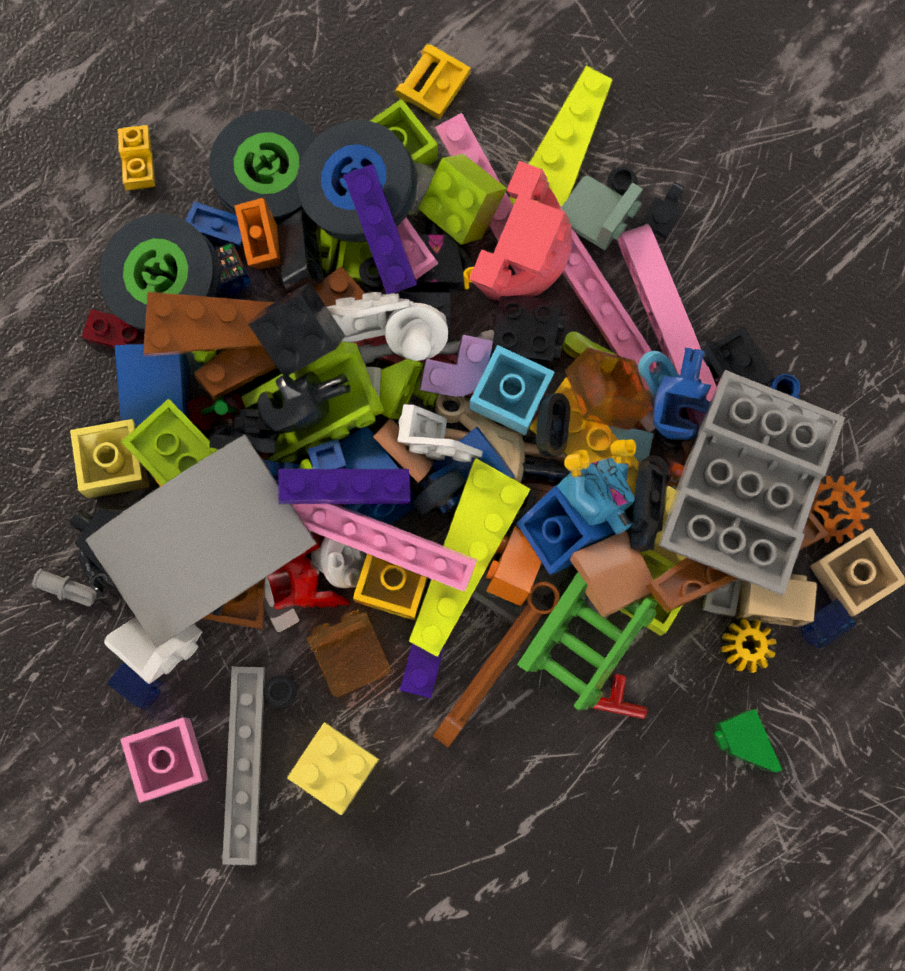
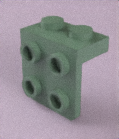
[562,176,643,250]

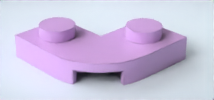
[419,335,493,397]

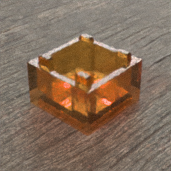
[565,347,653,430]

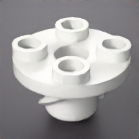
[385,301,448,361]
[311,537,367,588]

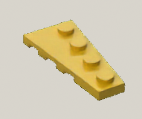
[529,377,639,497]

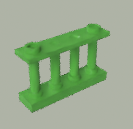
[517,572,658,710]

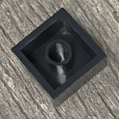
[248,282,345,376]

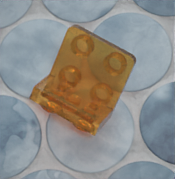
[306,610,391,697]

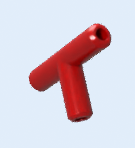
[589,674,647,719]

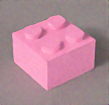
[120,718,209,803]

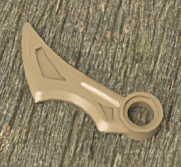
[435,394,525,483]

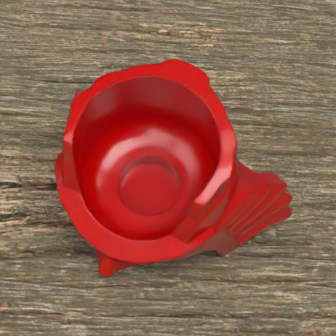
[267,532,350,610]

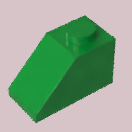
[713,709,782,773]

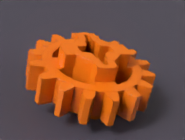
[810,475,871,543]

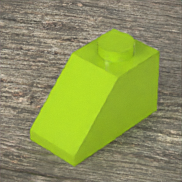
[379,359,424,420]

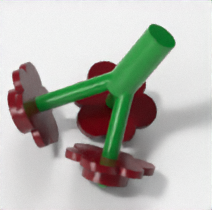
[187,393,246,431]

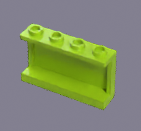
[242,341,385,464]

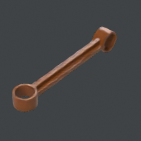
[433,582,560,747]

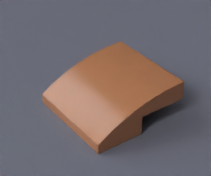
[373,418,434,483]
[570,530,653,618]

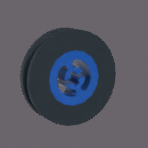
[297,120,418,243]

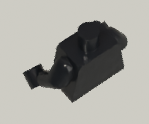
[70,506,131,597]

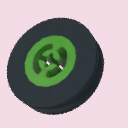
[209,110,317,226]
[99,214,221,332]

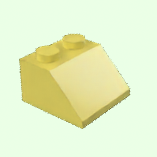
[70,419,149,499]

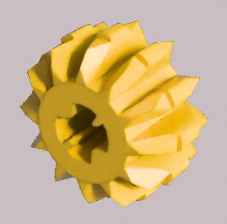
[721,618,776,673]

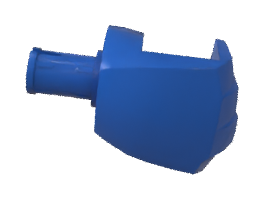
[653,347,712,440]

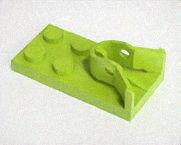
[121,399,218,486]

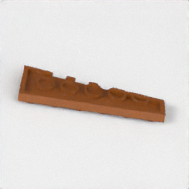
[143,292,274,356]
[646,511,829,613]

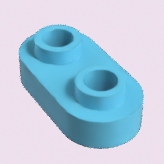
[638,351,678,398]

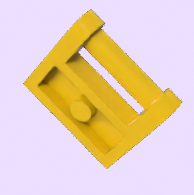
[395,44,471,120]

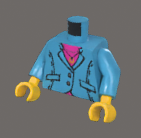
[557,439,636,535]

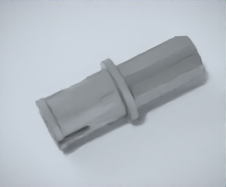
[32,569,97,607]

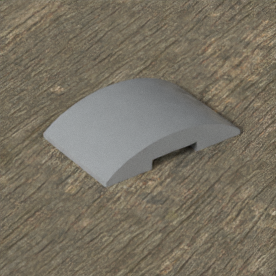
[659,370,845,595]
[86,434,317,647]

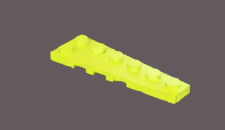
[509,66,612,207]
[409,458,530,657]

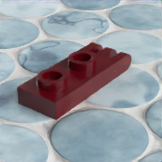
[81,309,145,349]

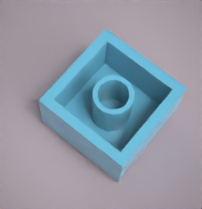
[469,345,555,436]

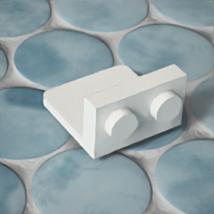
[327,292,410,342]
[397,404,483,462]
[104,617,202,684]

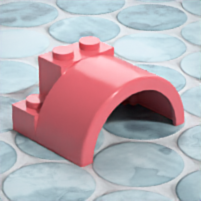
[469,161,572,301]

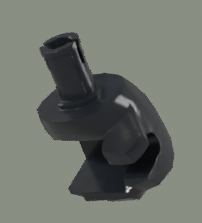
[257,371,351,434]

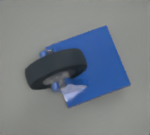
[413,427,515,516]

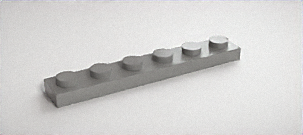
[222,667,265,865]

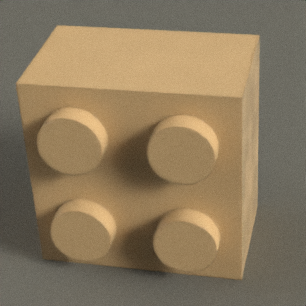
[810,528,905,619]
[736,574,817,627]

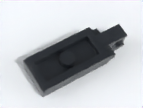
[630,461,668,553]

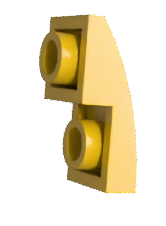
[118,125,155,191]

